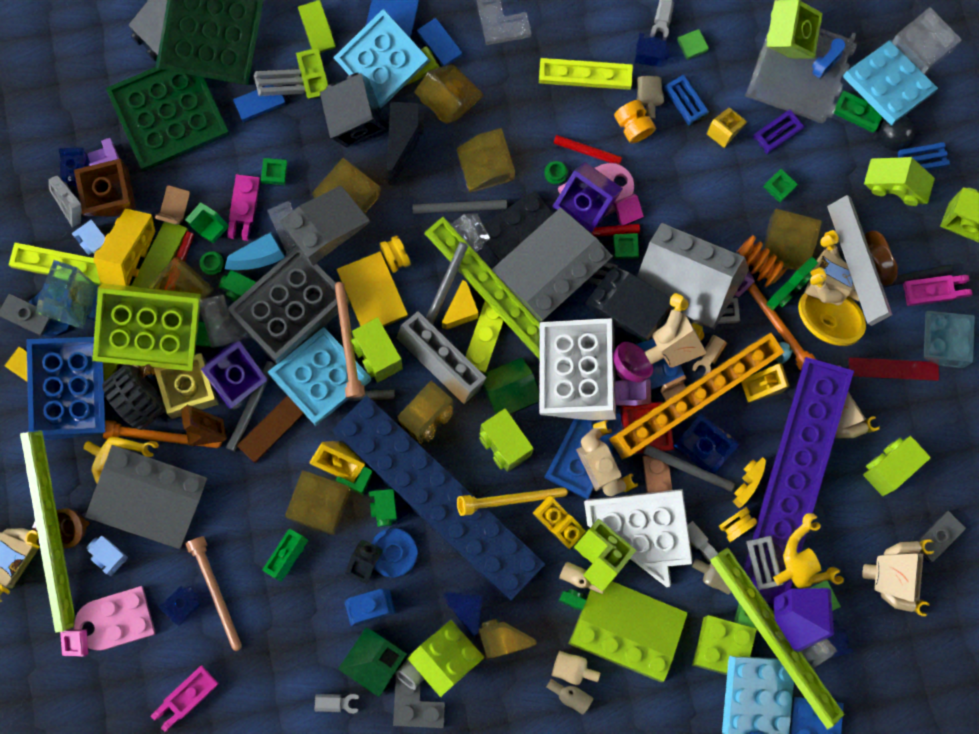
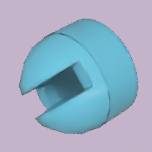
[775,342,792,363]

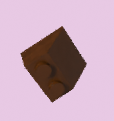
[74,158,137,217]

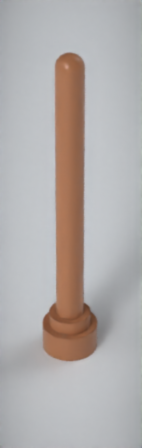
[335,282,365,398]
[186,536,242,651]

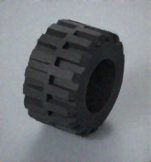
[102,364,166,430]

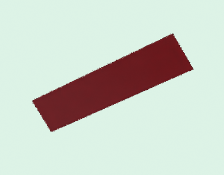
[849,358,939,381]

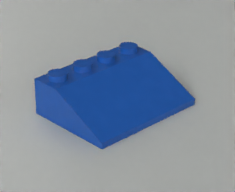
[26,337,105,440]

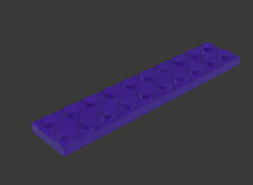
[743,357,854,604]

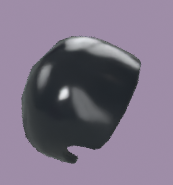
[879,116,916,152]

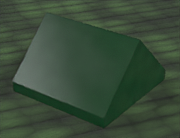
[482,357,540,415]

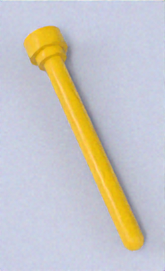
[457,487,568,516]

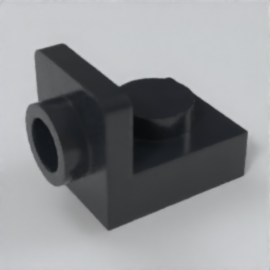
[345,540,383,584]

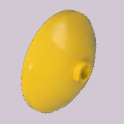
[798,293,866,346]

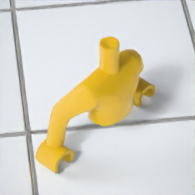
[83,437,159,484]
[773,513,844,589]

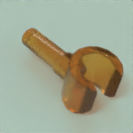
[138,364,156,378]

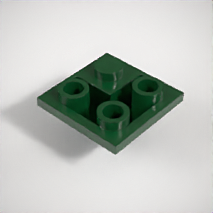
[338,627,407,697]

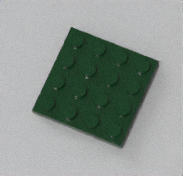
[156,0,264,85]
[106,67,229,172]

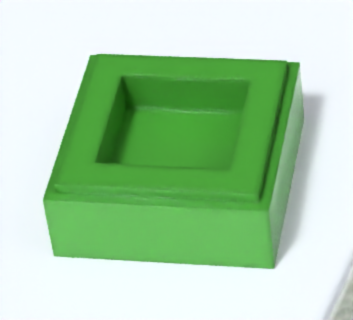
[677,29,709,60]

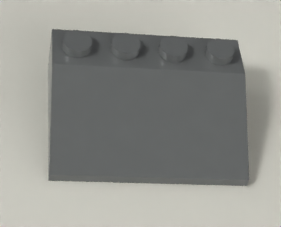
[492,207,613,322]
[637,223,749,329]
[227,246,350,364]
[85,445,207,549]

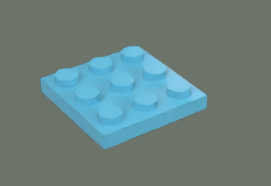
[333,9,430,109]
[843,40,938,125]
[268,327,371,426]
[722,656,794,734]

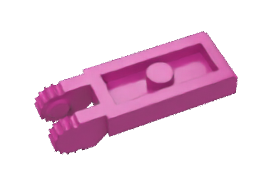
[227,174,260,241]
[903,275,973,306]
[151,665,219,732]

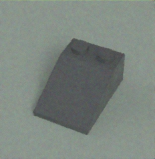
[280,185,370,265]

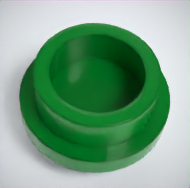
[544,161,568,185]
[200,251,224,275]

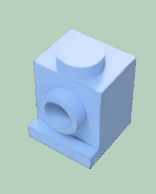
[72,220,105,255]
[87,536,128,576]

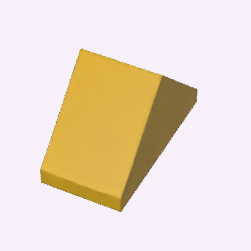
[707,107,747,148]
[442,280,478,330]
[741,363,789,402]
[310,441,365,483]

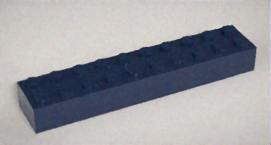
[332,395,545,602]

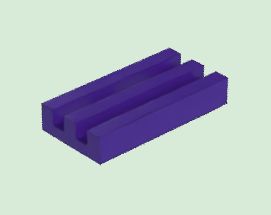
[753,109,804,155]

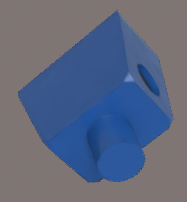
[344,588,396,627]

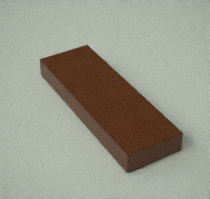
[237,395,304,463]

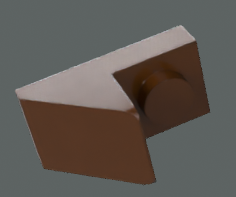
[181,404,226,446]

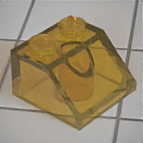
[414,64,484,124]
[456,128,515,193]
[763,209,822,270]
[147,257,214,304]
[478,619,536,660]

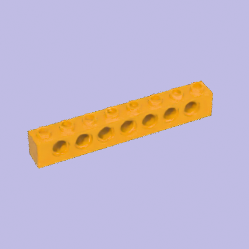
[609,333,785,459]

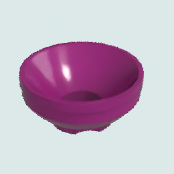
[613,342,653,382]

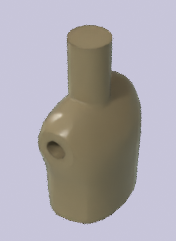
[637,76,664,120]
[692,558,731,595]
[546,679,594,715]

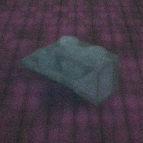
[36,260,98,329]
[924,311,975,368]

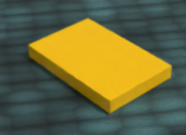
[337,251,408,327]

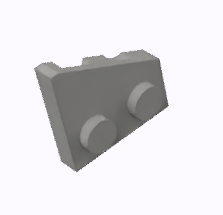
[49,176,83,228]

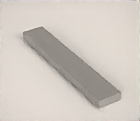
[827,195,892,326]

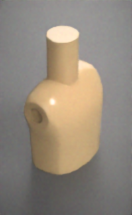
[560,562,605,594]
[552,651,600,685]

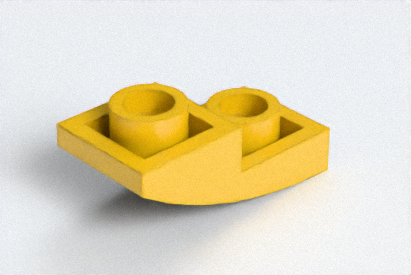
[732,457,766,508]
[533,495,586,550]

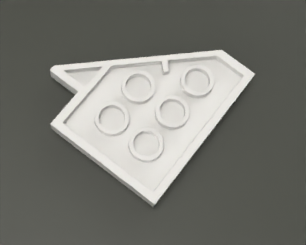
[584,489,693,587]

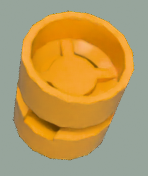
[614,100,656,144]

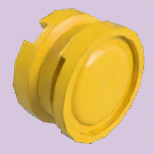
[379,235,411,273]
[719,506,758,542]

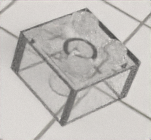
[892,7,962,75]

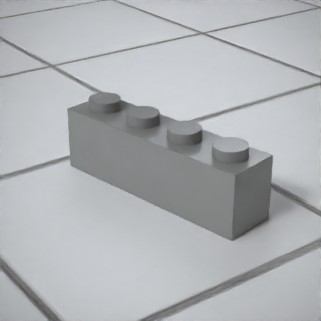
[396,312,486,404]

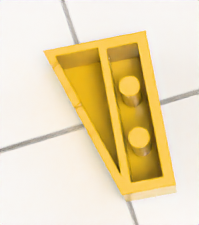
[94,209,155,286]

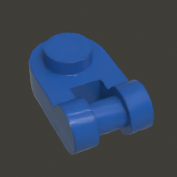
[812,38,845,79]

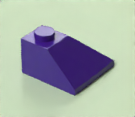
[201,341,267,409]
[774,588,834,652]

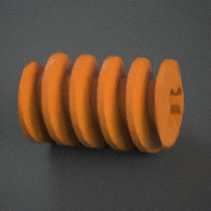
[736,235,788,287]

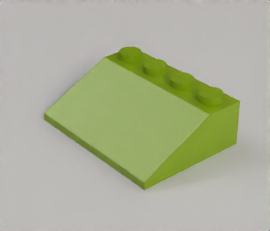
[92,283,201,371]
[568,581,687,682]

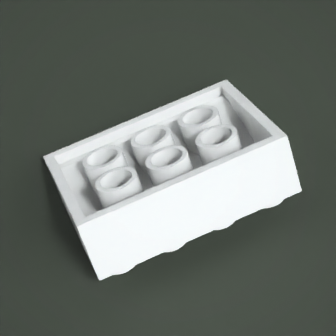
[540,318,616,420]

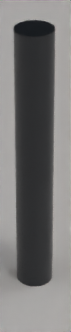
[883,264,954,288]

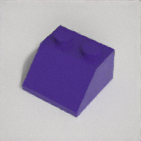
[553,162,623,233]

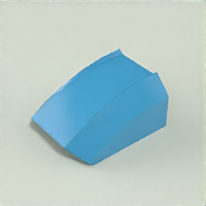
[225,231,286,270]

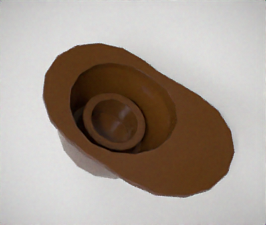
[864,231,898,285]
[33,508,90,549]

